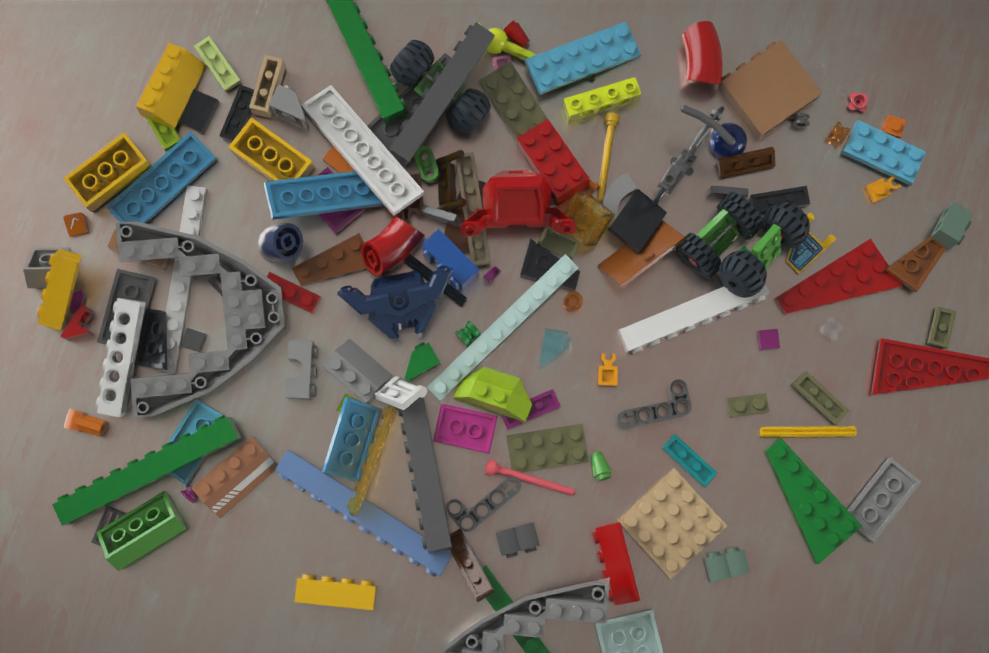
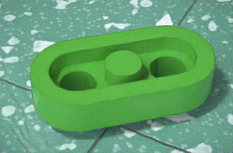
[414,146,440,183]

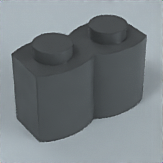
[496,522,540,558]

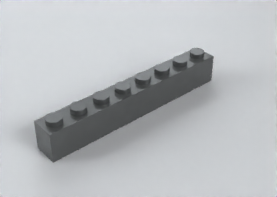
[389,22,495,163]
[398,397,452,554]

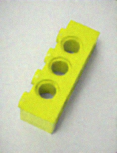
[563,77,641,122]

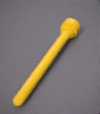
[597,113,620,203]

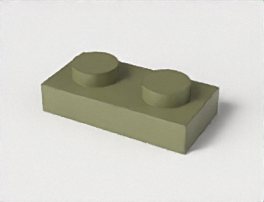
[927,306,957,349]
[727,393,769,418]

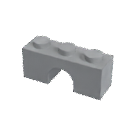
[285,340,317,400]

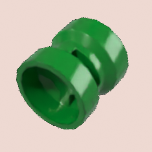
[455,320,481,347]

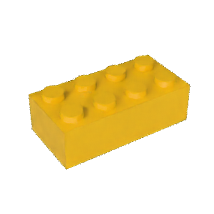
[228,117,315,181]
[63,132,152,212]

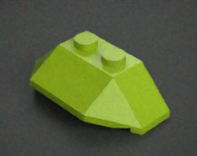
[453,367,532,422]

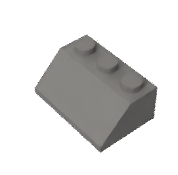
[322,339,393,404]

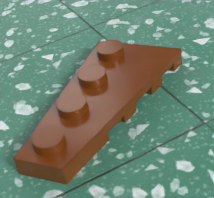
[292,233,367,286]

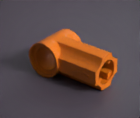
[64,409,106,437]

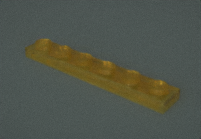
[347,405,397,518]

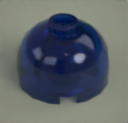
[709,122,748,158]

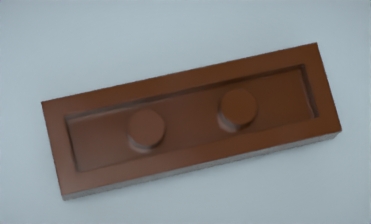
[718,147,776,178]

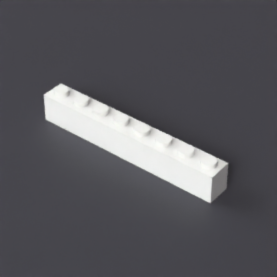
[617,283,770,354]

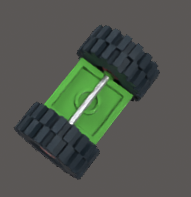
[675,192,765,281]

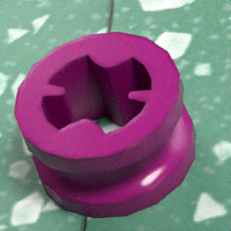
[181,485,199,503]

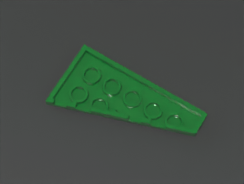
[766,438,862,565]

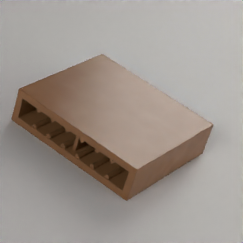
[719,40,822,140]

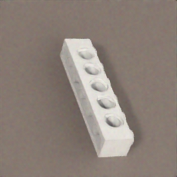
[96,298,146,417]

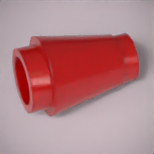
[503,20,530,48]

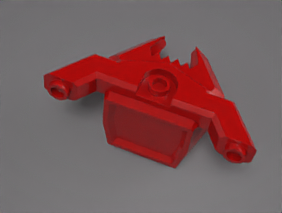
[460,170,576,236]

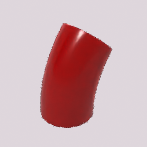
[681,21,723,85]
[361,216,425,276]

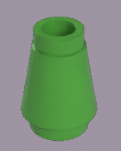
[590,451,612,482]

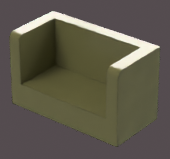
[538,226,581,260]

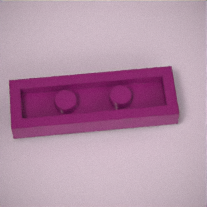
[501,389,561,430]

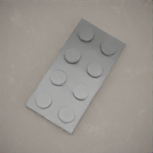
[848,457,921,543]

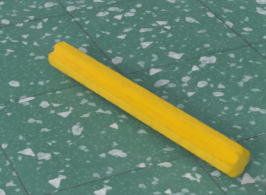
[760,426,857,438]

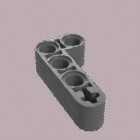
[616,379,692,429]
[446,477,521,532]

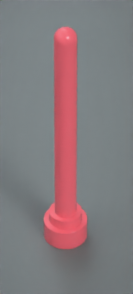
[484,459,575,496]

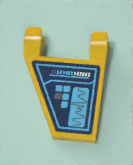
[786,213,836,275]

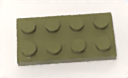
[479,61,548,141]
[506,424,589,473]

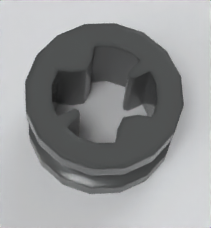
[792,113,810,127]

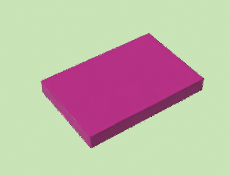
[433,404,498,454]

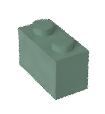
[930,201,973,249]

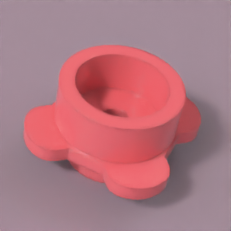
[848,92,868,112]

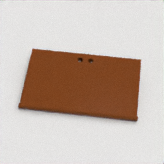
[597,220,686,288]

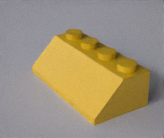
[136,43,207,129]

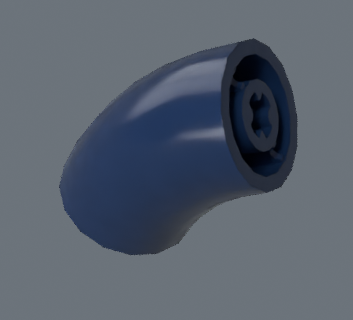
[257,223,303,263]

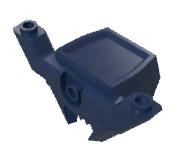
[337,265,453,339]

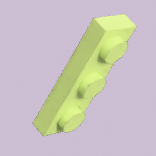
[194,36,241,92]

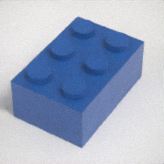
[422,228,479,292]

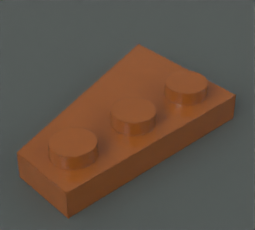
[884,236,946,293]

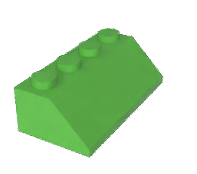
[97,491,186,571]

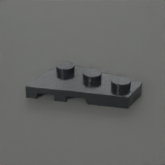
[520,238,580,291]

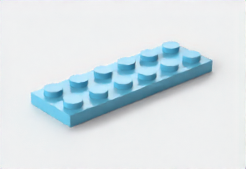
[525,22,641,95]

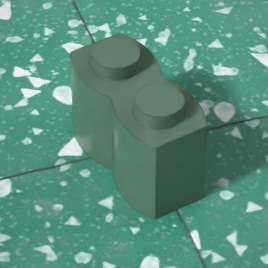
[704,547,750,582]

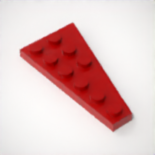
[775,238,902,315]
[871,338,989,395]

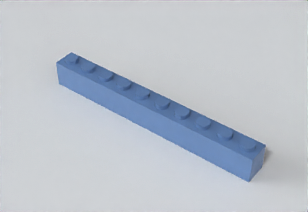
[275,450,453,577]

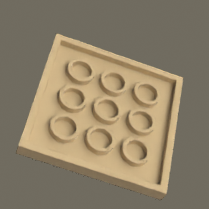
[617,468,727,579]

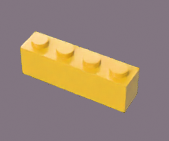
[37,248,82,331]
[294,574,377,610]

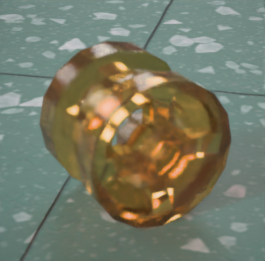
[828,121,851,145]
[563,291,583,312]

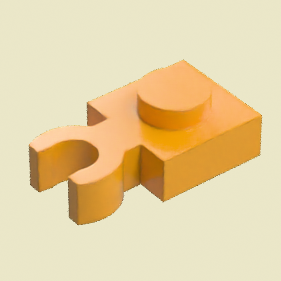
[864,176,901,204]
[598,353,618,386]

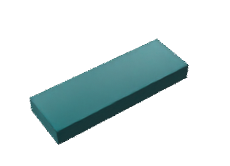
[662,434,718,488]

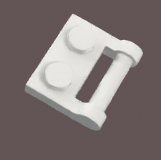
[374,376,427,410]

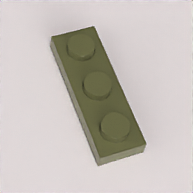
[792,371,849,425]

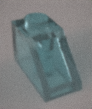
[539,328,571,369]

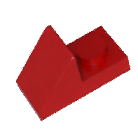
[60,304,95,341]

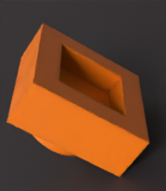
[882,114,906,139]

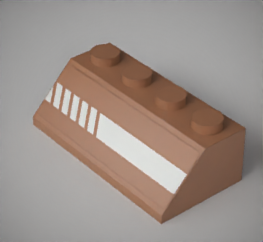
[191,436,278,518]

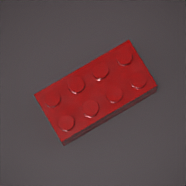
[516,119,590,206]

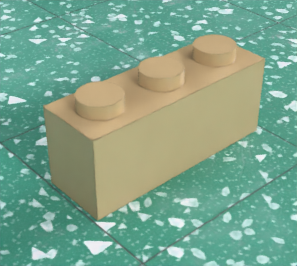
[249,55,286,119]

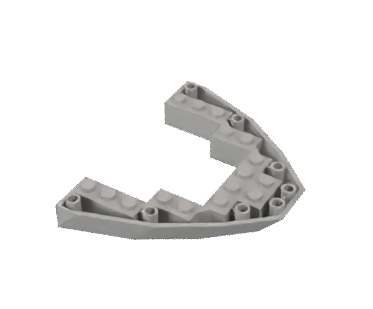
[116,221,284,418]
[441,577,610,653]

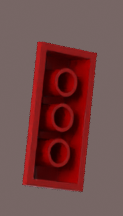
[592,522,641,606]

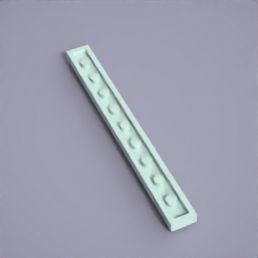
[427,254,579,401]

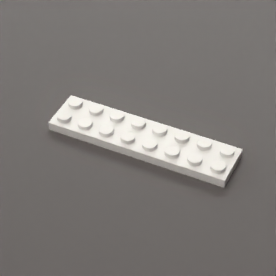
[301,85,424,216]

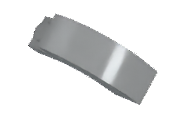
[601,172,637,240]

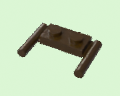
[436,150,466,212]

